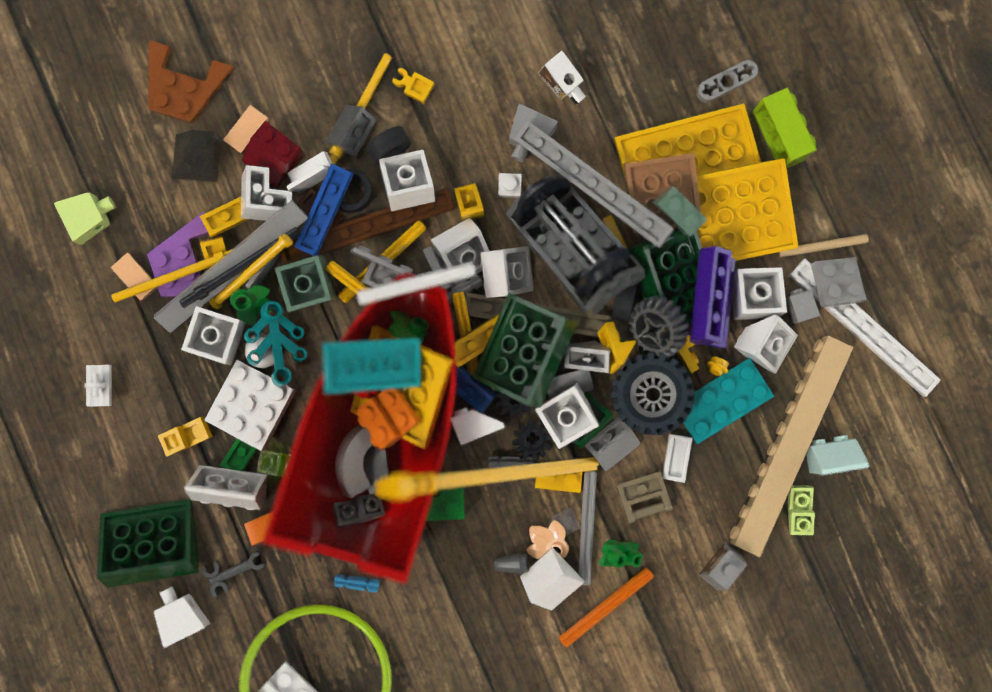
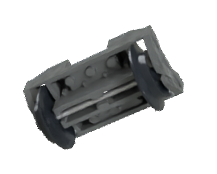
[506,173,645,319]

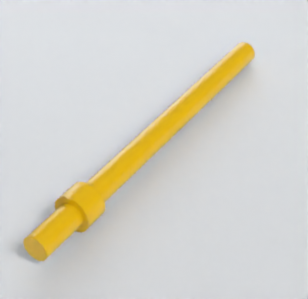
[329,54,392,165]
[112,249,232,303]

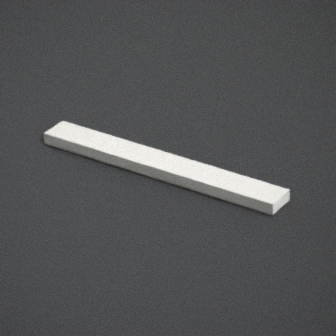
[788,259,941,397]

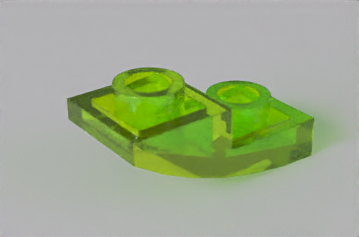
[256,450,290,477]

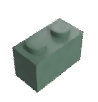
[652,186,707,237]

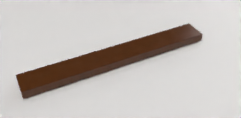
[280,187,455,265]

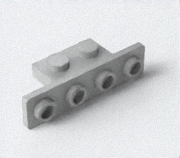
[350,245,424,287]

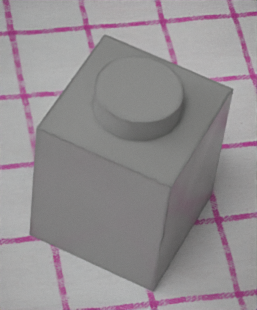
[786,288,820,325]

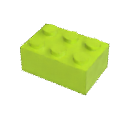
[752,88,817,169]

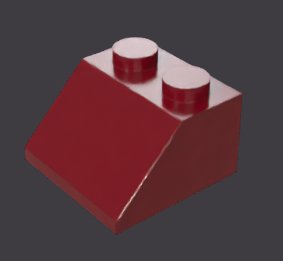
[242,121,305,189]

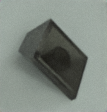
[172,130,221,182]

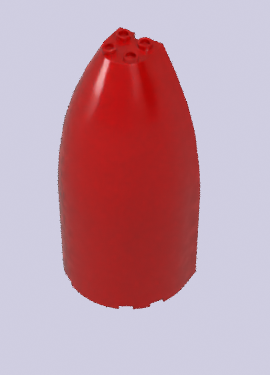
[262,272,456,584]

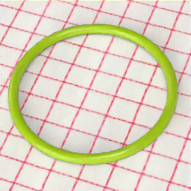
[239,604,392,692]

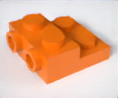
[356,388,422,450]

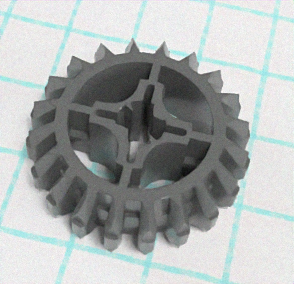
[628,296,690,358]

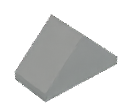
[565,340,611,373]

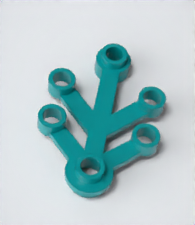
[244,301,307,387]

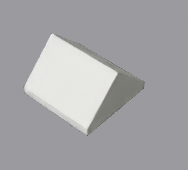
[520,547,585,611]

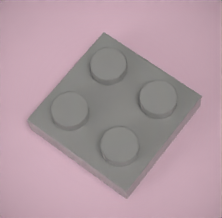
[811,257,867,307]

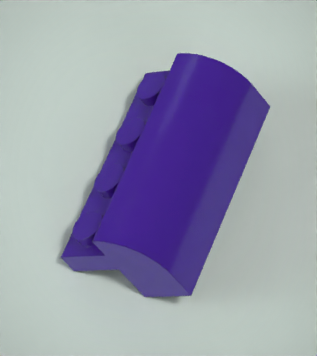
[689,246,735,348]

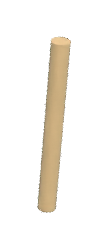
[777,234,868,258]

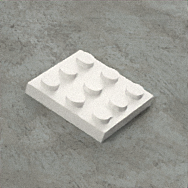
[204,360,296,452]

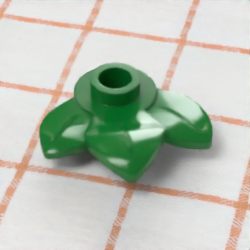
[230,285,273,326]
[389,310,429,344]

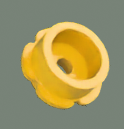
[707,357,729,376]

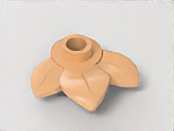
[526,520,569,560]

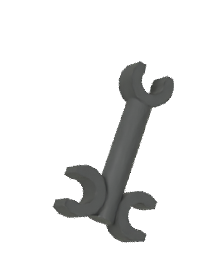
[202,552,266,598]

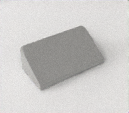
[548,370,594,399]

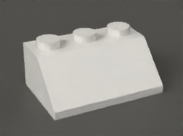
[185,465,267,510]

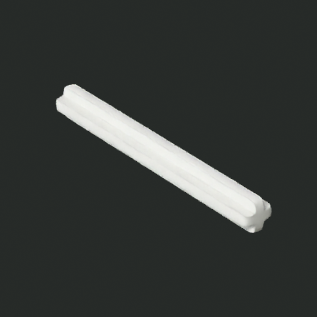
[357,263,475,304]

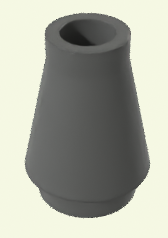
[494,552,529,575]

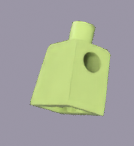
[54,192,116,245]

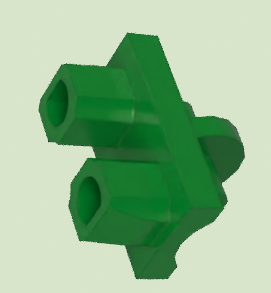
[598,539,643,568]

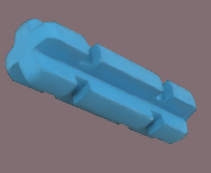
[334,574,380,593]

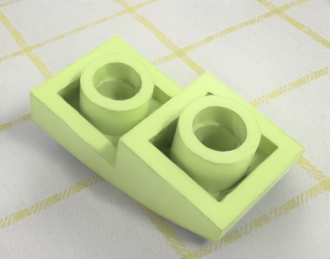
[788,485,815,535]

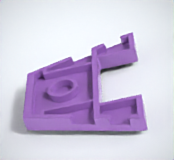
[147,212,227,297]

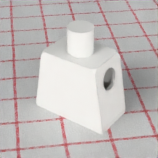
[154,587,210,648]

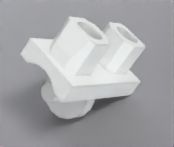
[84,365,112,407]

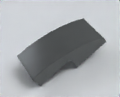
[364,444,391,494]
[331,494,385,528]

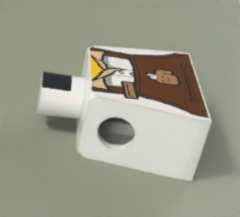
[539,51,586,105]

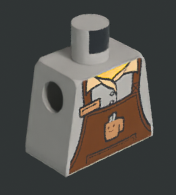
[698,541,747,590]

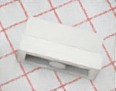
[286,151,332,194]

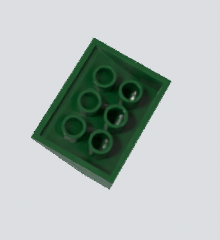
[628,228,702,328]
[472,293,577,408]
[97,499,199,588]

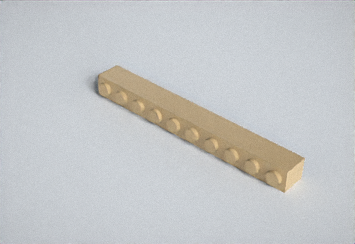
[729,336,853,557]

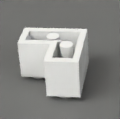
[241,165,292,221]

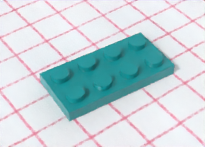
[323,338,420,393]
[683,358,774,444]

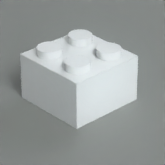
[379,150,435,211]
[732,268,787,320]
[181,306,246,366]

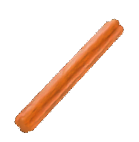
[559,567,654,647]

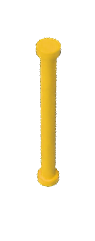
[209,233,292,309]

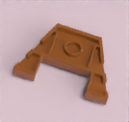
[148,40,234,124]

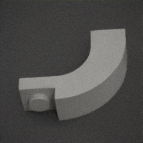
[335,424,372,498]

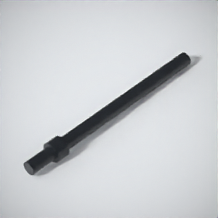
[179,227,301,308]

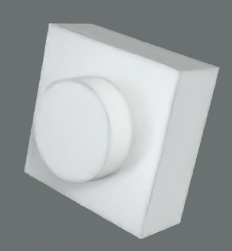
[498,173,521,198]

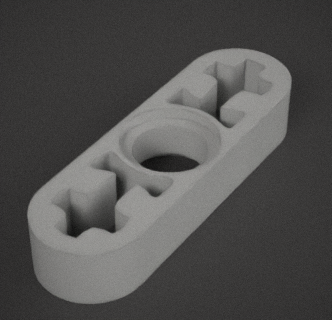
[697,60,758,103]

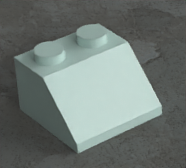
[806,435,869,475]

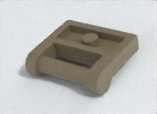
[616,471,673,524]

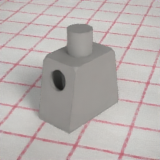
[509,104,558,163]

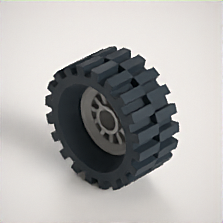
[611,353,695,435]

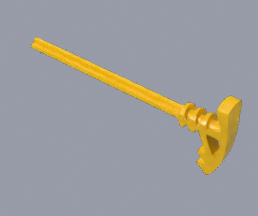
[375,457,599,500]

